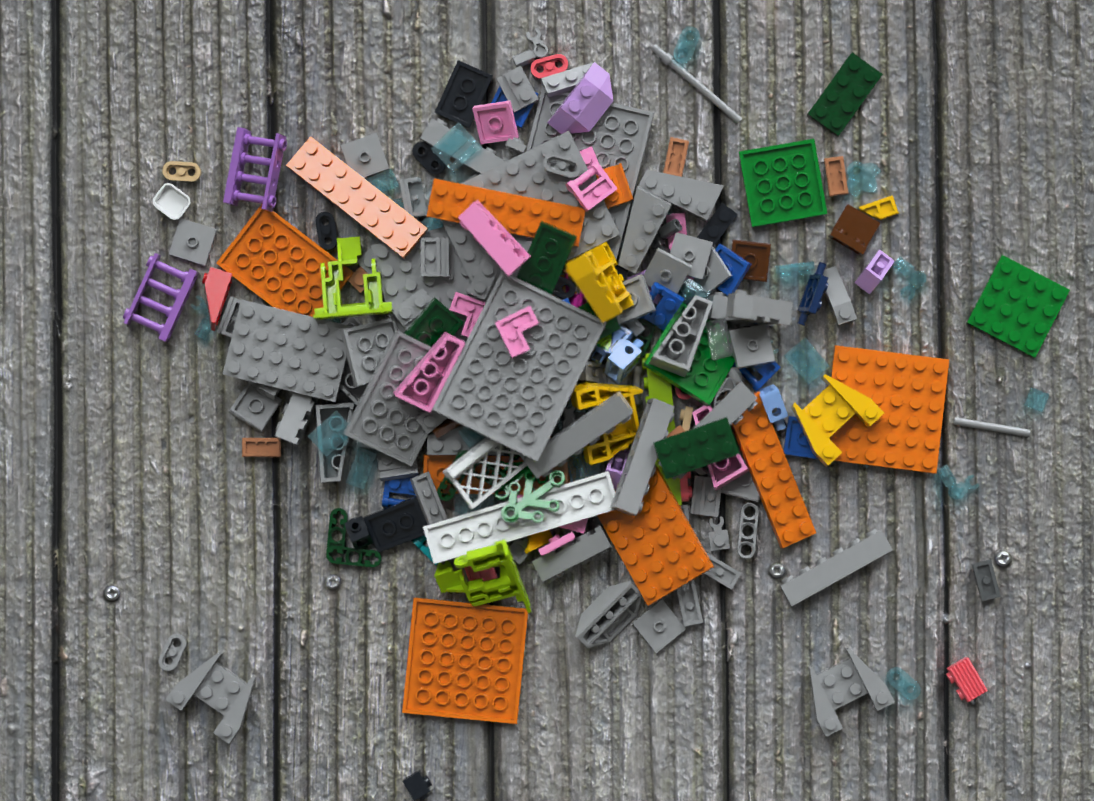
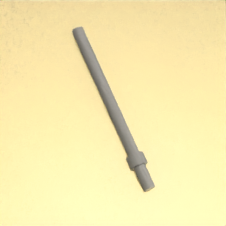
[651,44,742,124]

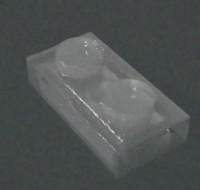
[706,318,732,360]

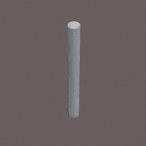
[953,417,1030,437]

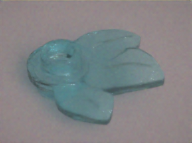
[847,161,881,197]

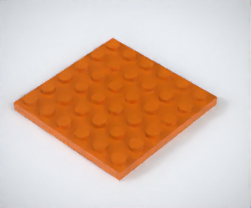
[829,345,949,474]
[402,597,528,724]

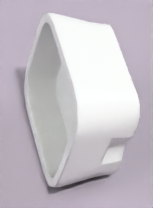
[153,183,191,220]

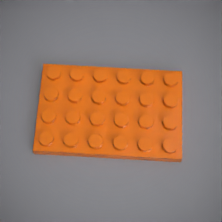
[216,204,354,317]
[597,467,714,606]

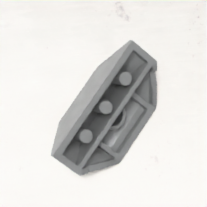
[575,581,642,648]

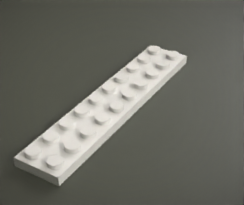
[423,471,615,564]

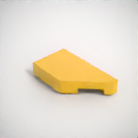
[858,195,899,220]
[525,530,553,554]

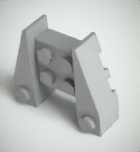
[706,290,793,326]
[808,647,895,737]
[166,651,257,744]

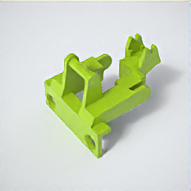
[313,236,393,320]
[434,539,532,613]

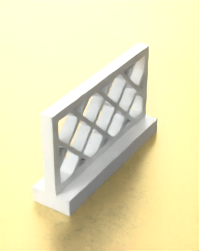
[442,437,527,509]

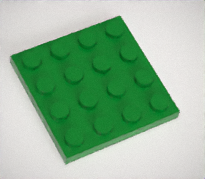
[738,139,827,227]
[966,255,1070,358]
[643,303,735,407]

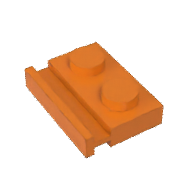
[595,163,634,209]

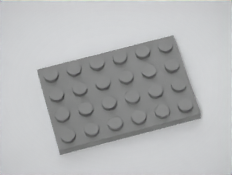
[223,299,351,402]
[343,330,432,466]

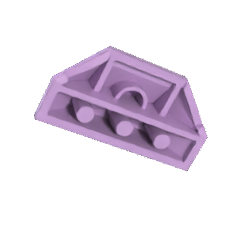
[547,62,613,134]

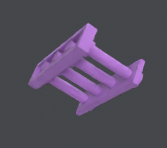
[223,127,287,212]
[123,253,199,342]

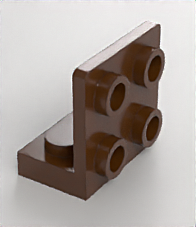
[828,204,880,256]

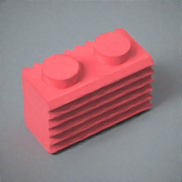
[946,657,988,702]

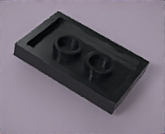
[435,60,493,129]
[363,496,427,552]

